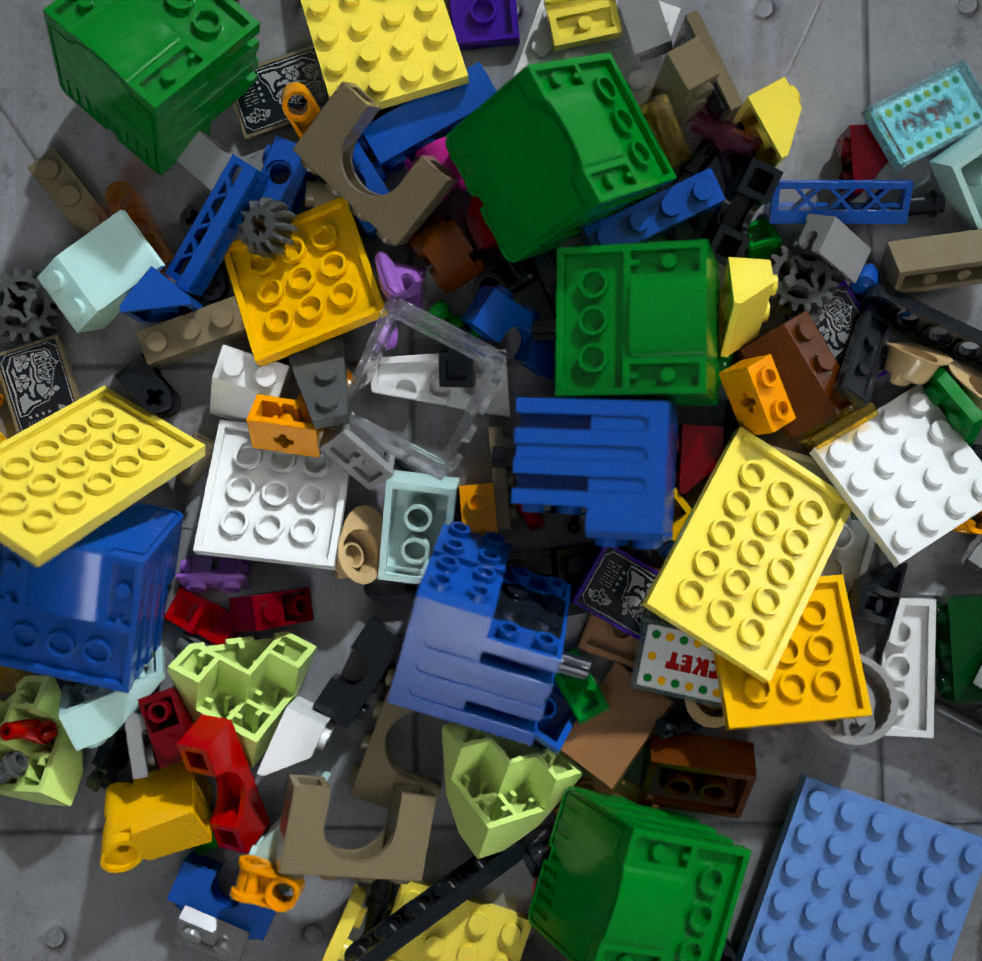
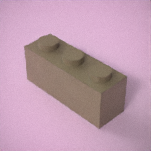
[652,35,720,127]
[880,229,982,294]
[136,296,248,370]

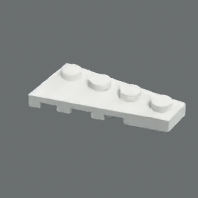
[369,349,510,418]
[879,597,936,738]

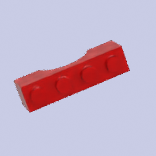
[176,714,270,854]

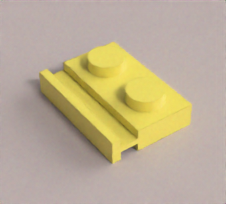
[544,0,622,52]
[322,884,367,961]

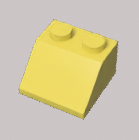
[733,77,802,168]
[719,257,778,357]

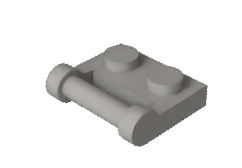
[125,706,157,779]
[172,905,250,961]

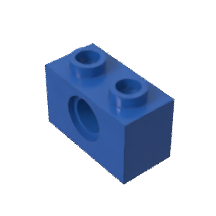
[257,135,314,215]

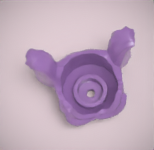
[372,251,427,351]

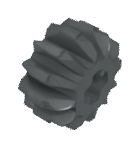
[236,197,299,258]

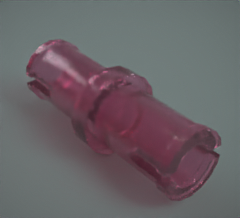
[690,111,762,157]

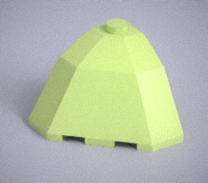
[168,631,317,768]
[0,675,84,806]
[442,722,583,859]

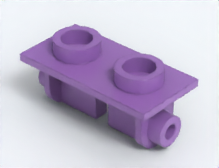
[175,556,251,593]

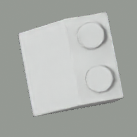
[209,344,294,423]
[257,696,337,776]

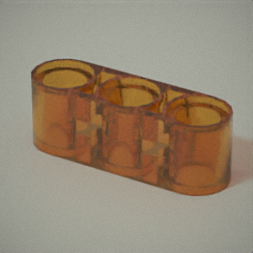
[105,181,175,277]

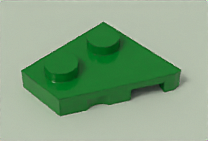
[924,366,982,448]

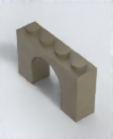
[293,81,458,246]
[348,665,442,809]
[274,774,437,885]

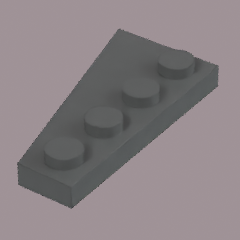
[287,333,351,429]

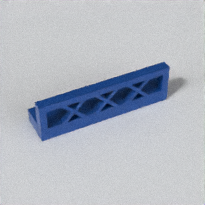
[165,154,270,296]
[762,180,914,224]

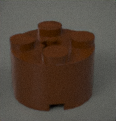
[409,211,487,294]

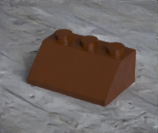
[736,310,852,440]
[638,733,757,819]

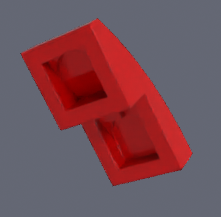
[164,587,240,645]

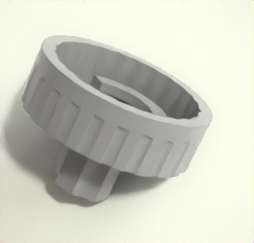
[805,655,898,749]

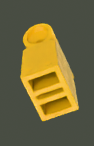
[100,761,212,873]

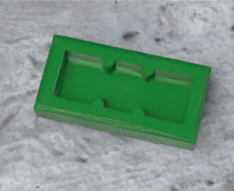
[554,647,610,726]

